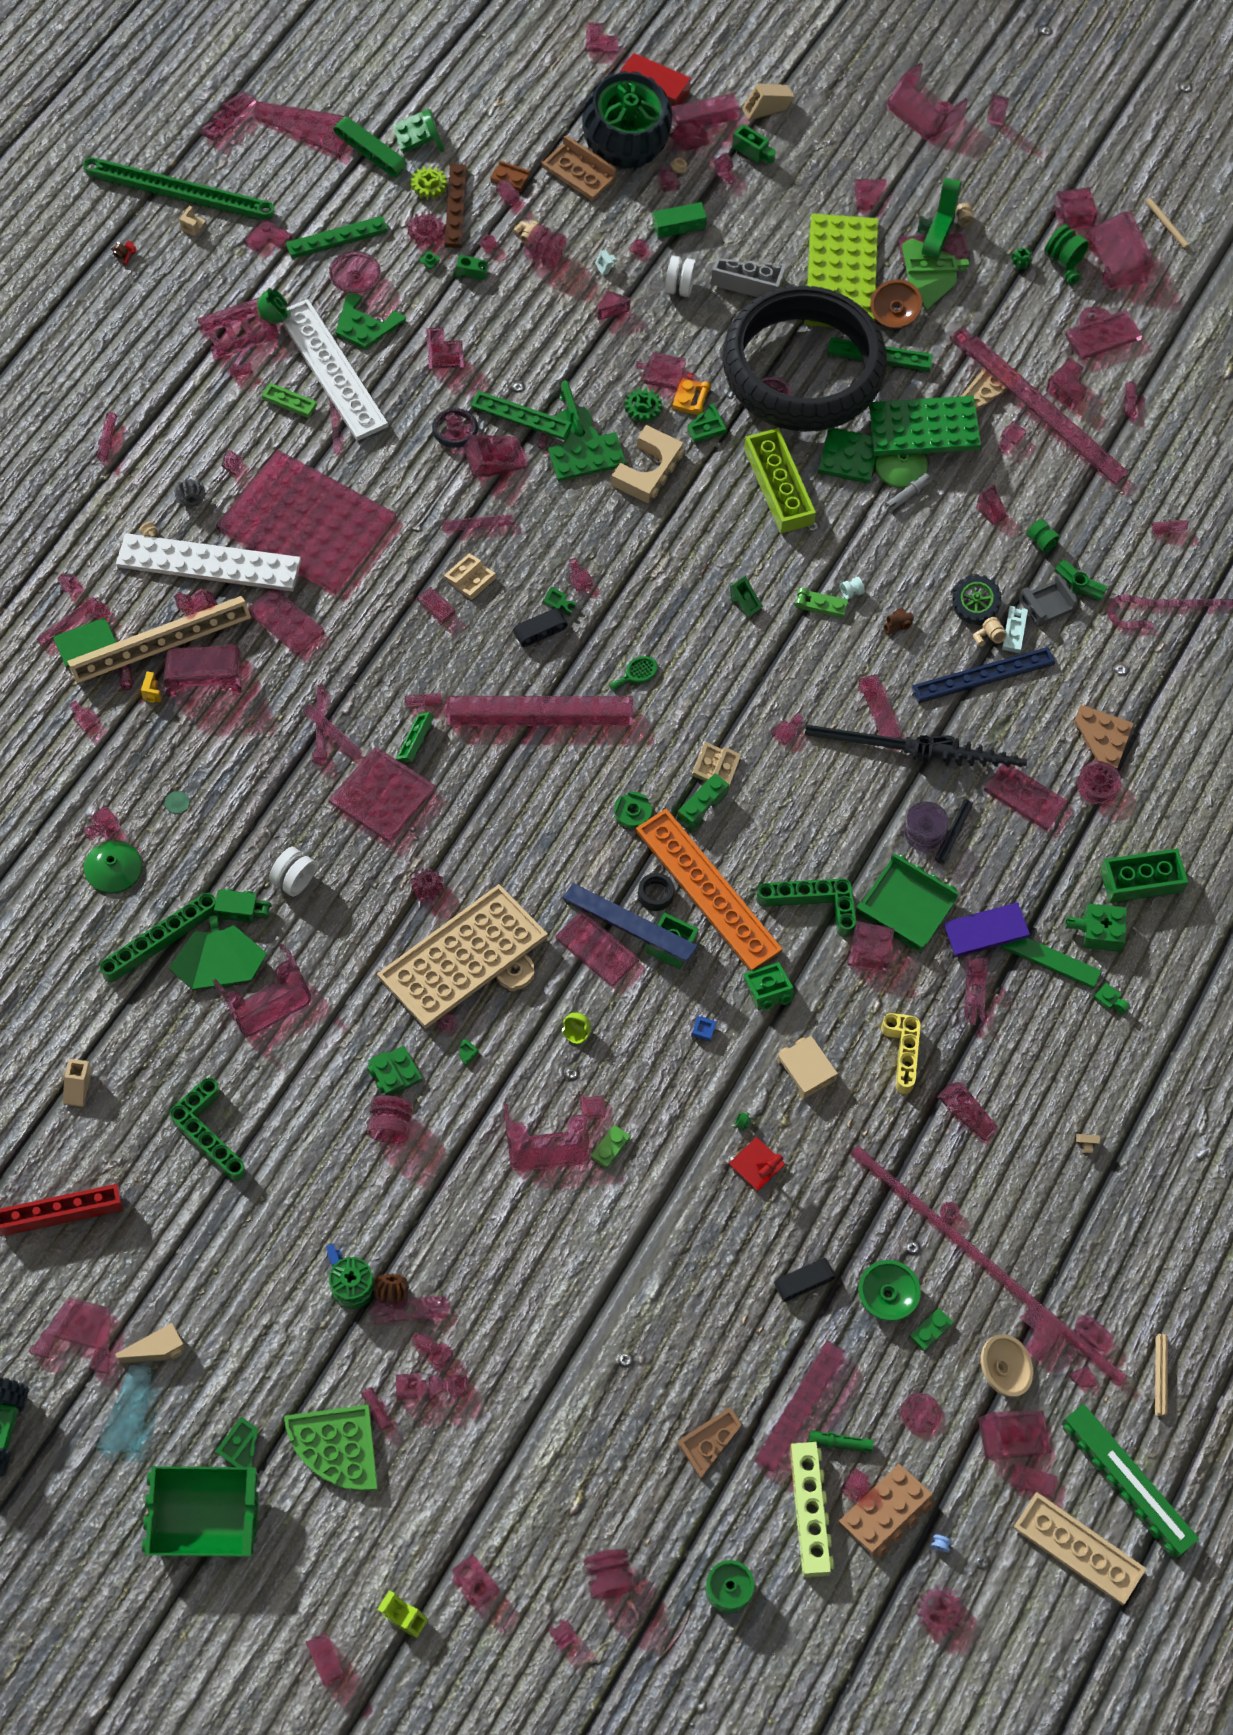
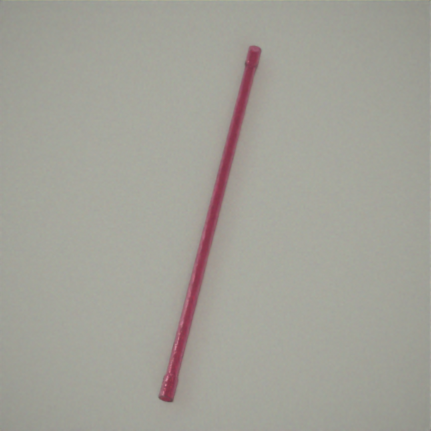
[850,1145,1127,1385]

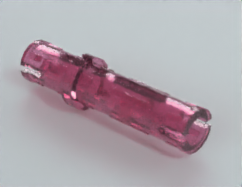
[97,412,117,461]

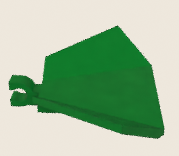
[169,916,267,990]

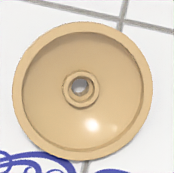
[981,1334,1033,1397]

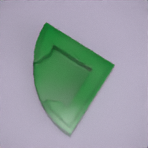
[459,1038,479,1066]

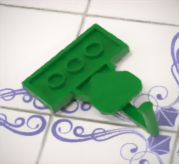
[548,381,626,482]

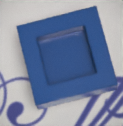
[692,1016,717,1041]
[326,1243,343,1267]

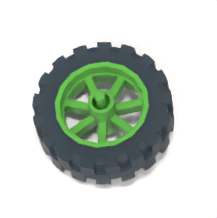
[952,574,1001,625]

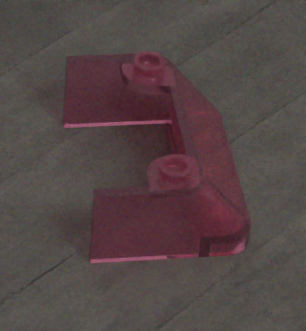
[887,62,968,141]
[213,943,311,1036]
[504,1095,590,1171]

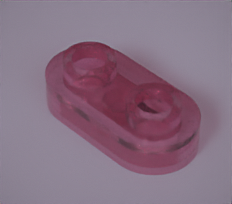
[1075,1315,1113,1352]

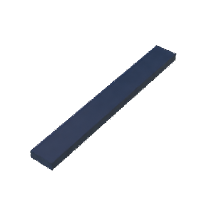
[912,647,1055,704]
[562,883,699,964]

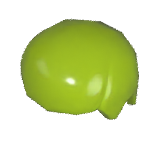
[562,1013,592,1044]

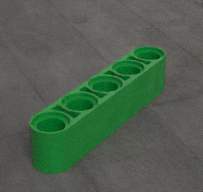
[333,116,407,178]

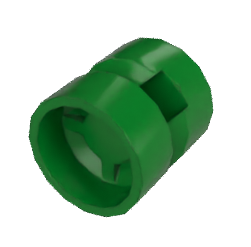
[1026,519,1060,553]

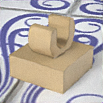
[1076,1134,1100,1153]

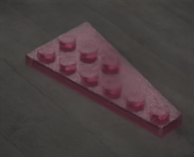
[252,101,353,159]

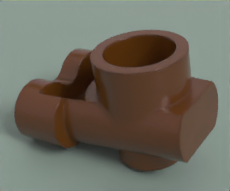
[884,608,914,634]

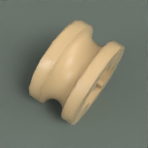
[139,521,158,537]

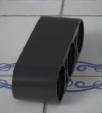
[512,608,568,647]
[774,1258,836,1302]

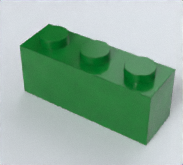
[652,202,707,238]

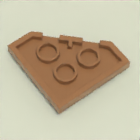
[1074,705,1133,772]

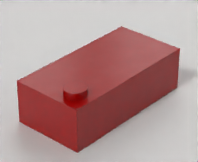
[620,53,691,113]

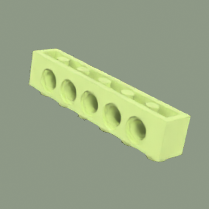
[789,1442,834,1578]

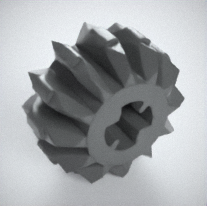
[174,478,206,507]

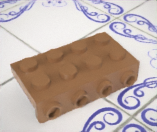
[542,136,617,201]
[839,1464,934,1560]

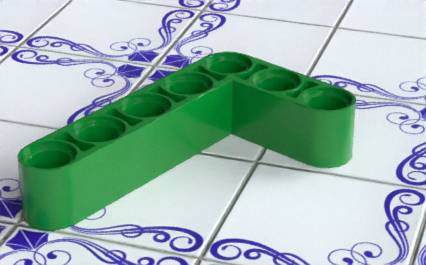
[922,177,962,258]
[756,879,856,937]
[170,1077,246,1182]

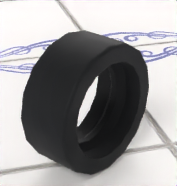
[638,872,675,911]

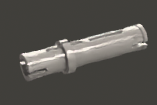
[885,473,932,512]

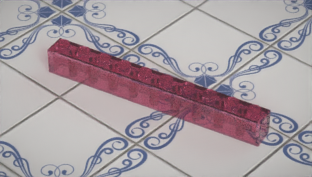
[446,696,633,726]

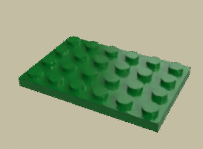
[869,396,981,456]

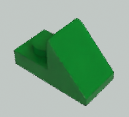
[730,576,763,617]

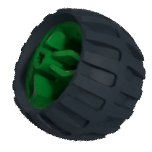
[582,71,672,169]

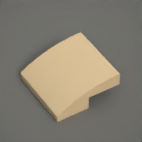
[444,554,497,600]
[691,741,741,786]

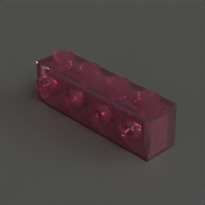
[671,93,740,133]

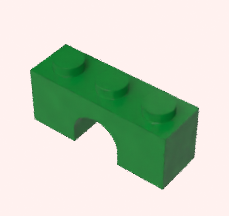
[677,773,729,832]

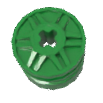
[1044,224,1090,271]
[329,1257,374,1309]

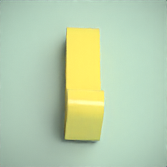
[881,1013,920,1094]

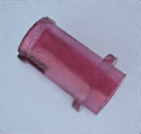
[229,362,253,378]
[119,665,134,690]

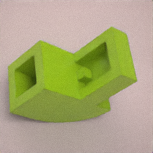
[377,1591,429,1638]

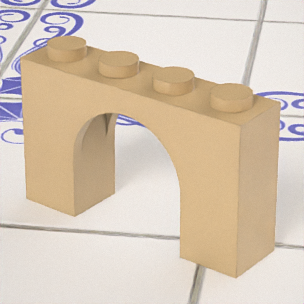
[611,425,684,504]

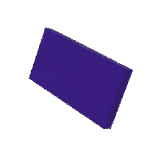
[944,902,1030,958]

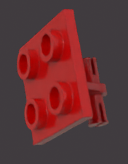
[728,1137,785,1192]

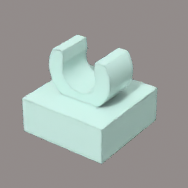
[595,250,617,275]

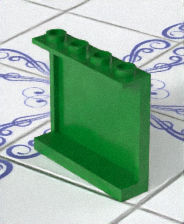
[855,853,959,953]

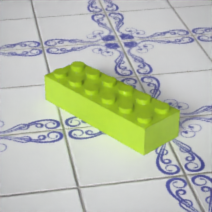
[744,428,816,534]

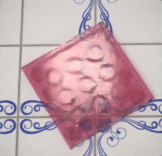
[329,746,436,843]

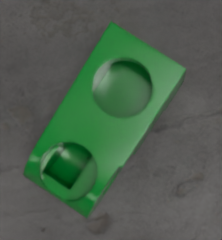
[455,254,489,280]

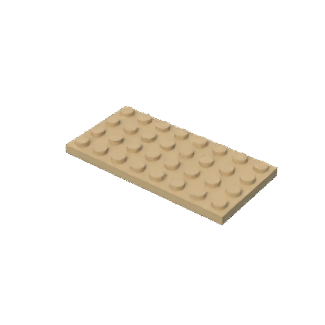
[377,884,548,1029]

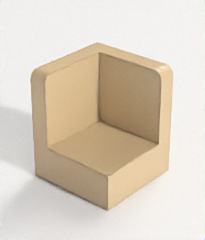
[179,206,206,237]

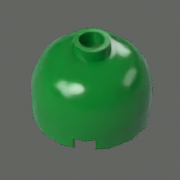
[257,288,291,324]

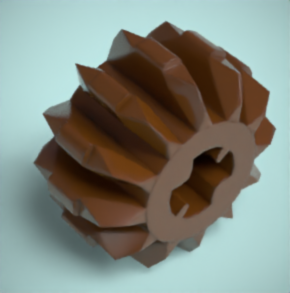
[373,1273,409,1303]

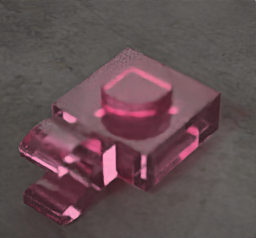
[713,152,736,184]
[998,421,1027,452]
[569,557,593,592]
[70,700,100,733]
[771,713,803,746]

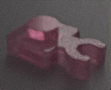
[659,164,680,192]

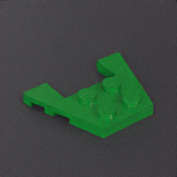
[336,290,406,350]

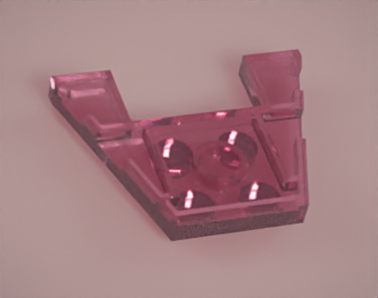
[29,1297,110,1374]

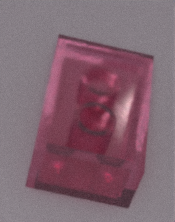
[463,434,527,477]
[978,1411,1051,1460]

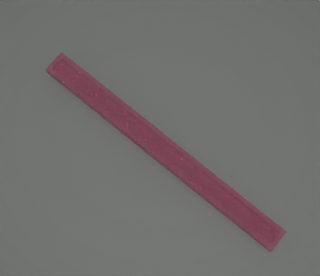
[964,336,1129,485]

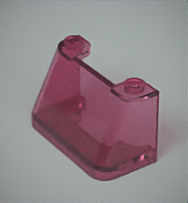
[1084,211,1152,289]
[164,644,242,697]

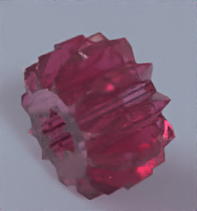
[411,868,444,901]

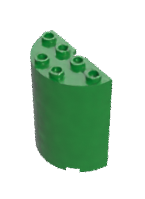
[142,1466,258,1557]

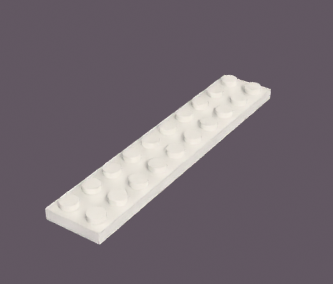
[282,299,388,441]
[116,533,301,592]

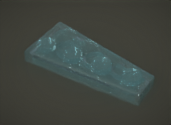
[97,1366,152,1453]

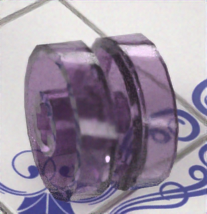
[904,802,948,850]

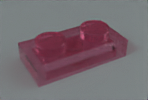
[417,587,456,624]

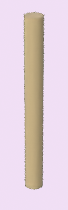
[1146,198,1189,249]

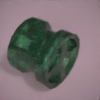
[917,216,934,234]

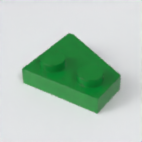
[687,403,726,443]
[215,1416,258,1467]

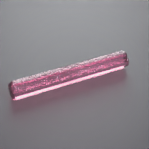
[442,514,513,531]
[37,597,99,646]
[303,704,363,760]

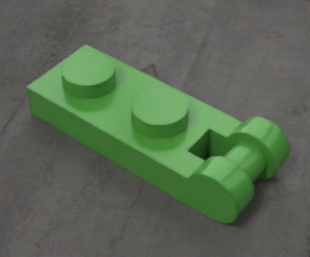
[795,588,848,618]

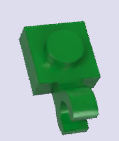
[1093,983,1130,1015]

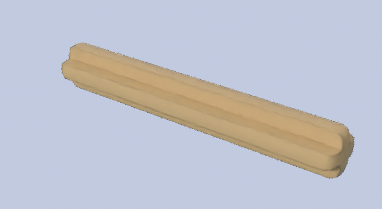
[1155,1334,1168,1417]

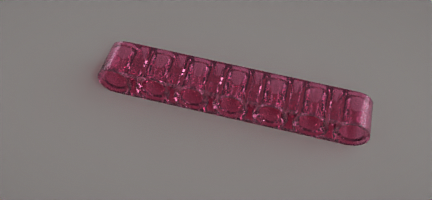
[754,1340,846,1473]

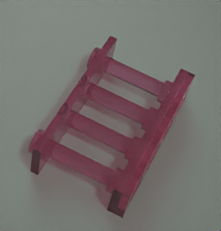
[197,298,279,360]

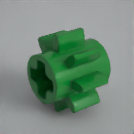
[1011,248,1033,269]

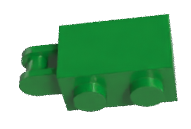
[732,124,776,164]
[214,889,272,923]

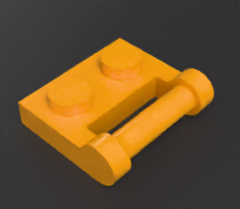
[672,378,711,415]

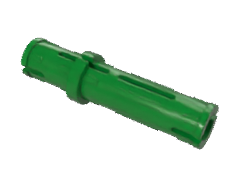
[808,1430,874,1453]

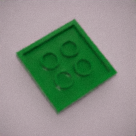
[818,428,876,484]

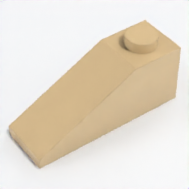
[115,1323,186,1363]

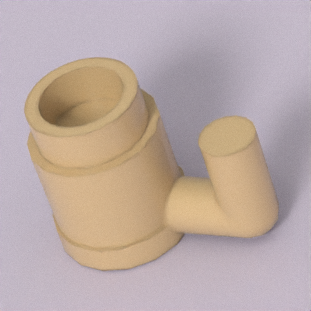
[513,221,544,246]
[973,617,1007,647]

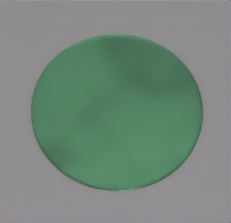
[164,791,189,813]

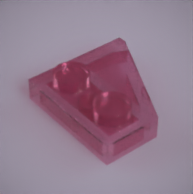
[854,179,887,210]

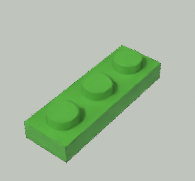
[262,383,317,418]

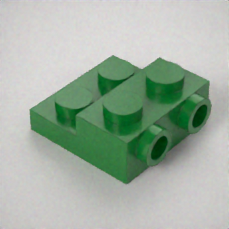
[743,962,794,1010]
[367,1046,423,1098]

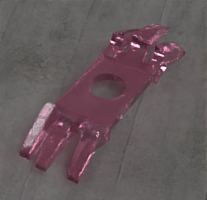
[963,955,988,1025]
[370,1296,451,1325]

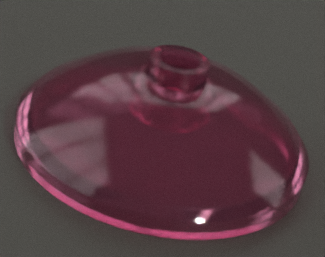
[329,251,381,293]

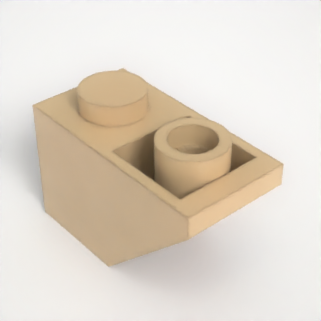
[63,1059,92,1107]

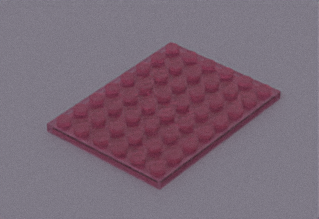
[216,450,396,594]

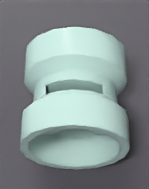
[840,577,865,599]

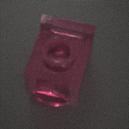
[396,1373,426,1401]
[842,1468,871,1502]

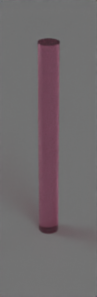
[329,398,341,453]

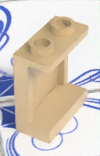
[777,1036,838,1100]

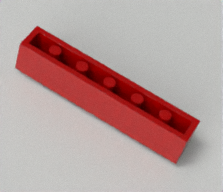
[0,1184,124,1237]

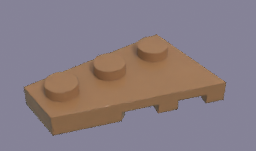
[677,1407,742,1478]

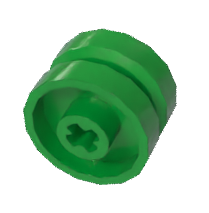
[705,1560,755,1614]

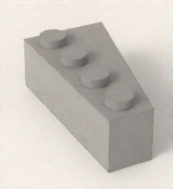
[710,258,787,297]

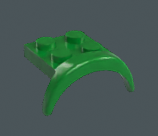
[393,109,445,153]

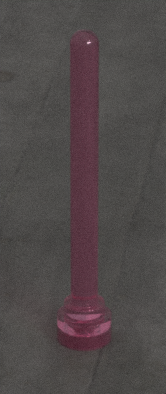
[312,684,327,765]

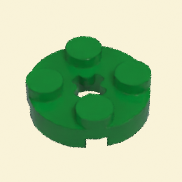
[614,792,652,829]

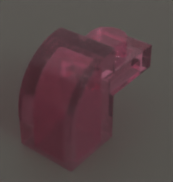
[174,588,218,617]

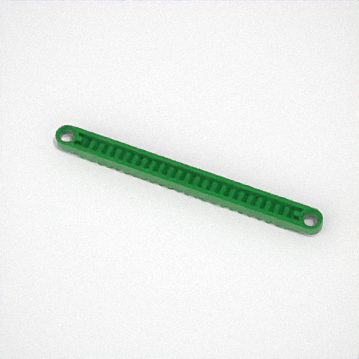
[83,157,275,220]

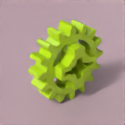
[411,166,447,200]

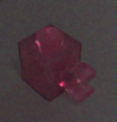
[84,806,121,841]

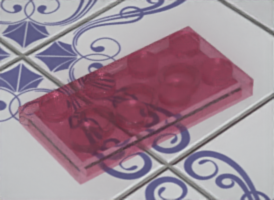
[248,589,325,656]

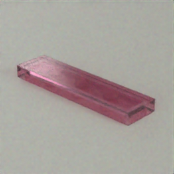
[859,674,901,739]

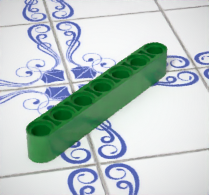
[100,893,216,982]

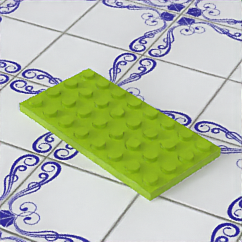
[805,213,878,327]

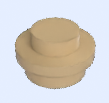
[671,158,687,173]

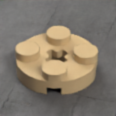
[496,954,534,992]

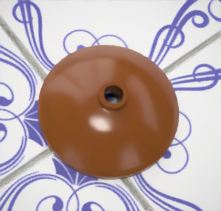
[870,279,922,329]

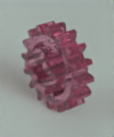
[408,212,444,246]
[917,1586,965,1636]

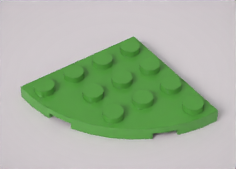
[284,1404,378,1491]

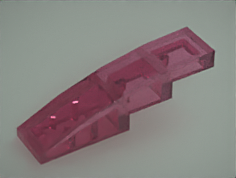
[201,91,256,141]

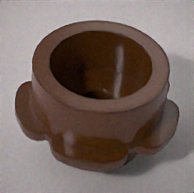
[111,243,128,259]

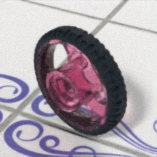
[432,408,478,448]

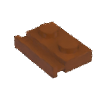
[490,160,530,193]

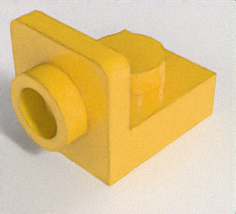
[141,671,162,703]

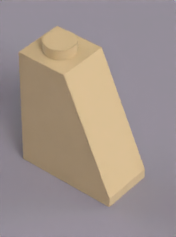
[742,83,795,120]

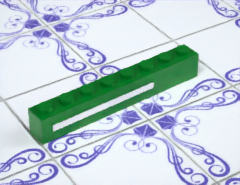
[1061,1403,1200,1559]

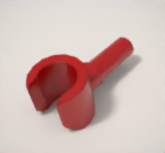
[123,241,137,265]

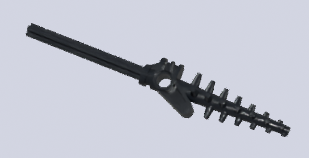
[805,725,1027,767]

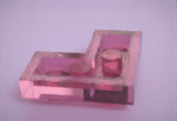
[586,23,618,53]
[244,219,293,252]
[1020,1302,1066,1361]

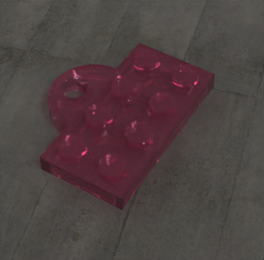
[1065,306,1142,360]

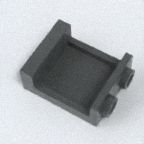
[1019,574,1077,627]

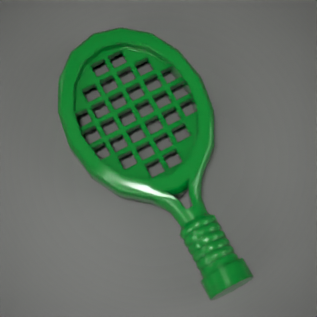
[609,656,658,691]

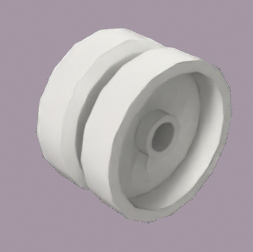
[665,255,696,297]
[269,846,317,897]

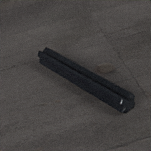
[935,799,973,864]

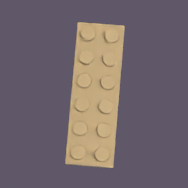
[1013,1492,1147,1606]

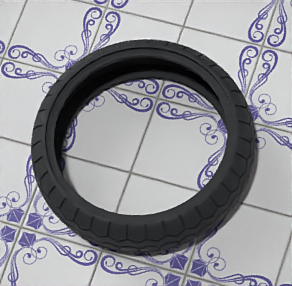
[723,285,887,432]

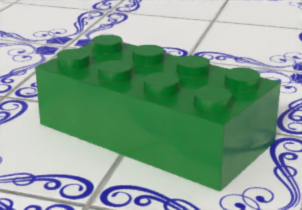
[1100,848,1188,903]

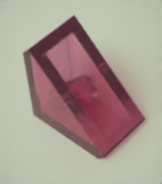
[597,290,630,321]
[976,485,1007,525]

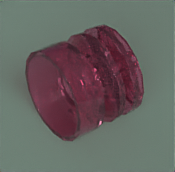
[524,224,567,269]
[367,1096,413,1143]
[583,1549,636,1599]

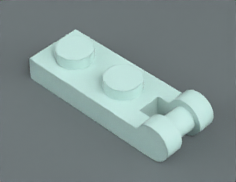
[1002,606,1028,653]

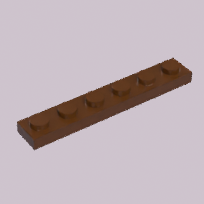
[445,164,467,248]

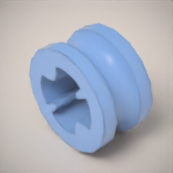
[931,1535,953,1553]

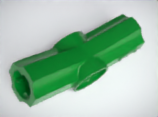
[1054,560,1108,601]

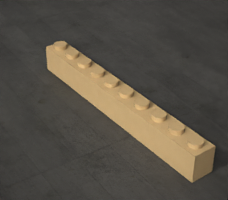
[67,596,251,683]

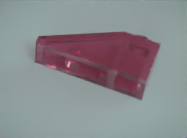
[938,1082,998,1140]

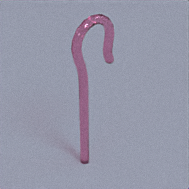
[1107,594,1233,629]

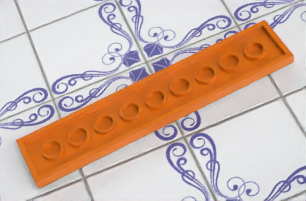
[636,808,783,971]

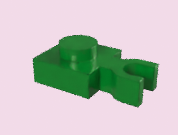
[542,586,577,616]

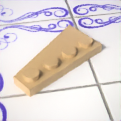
[961,361,1019,411]

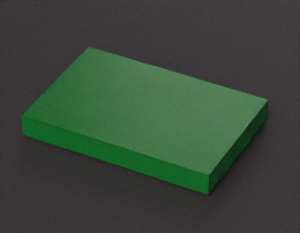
[53,617,116,669]

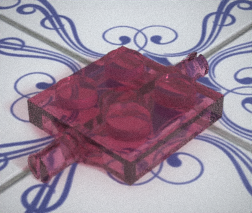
[635,352,694,390]

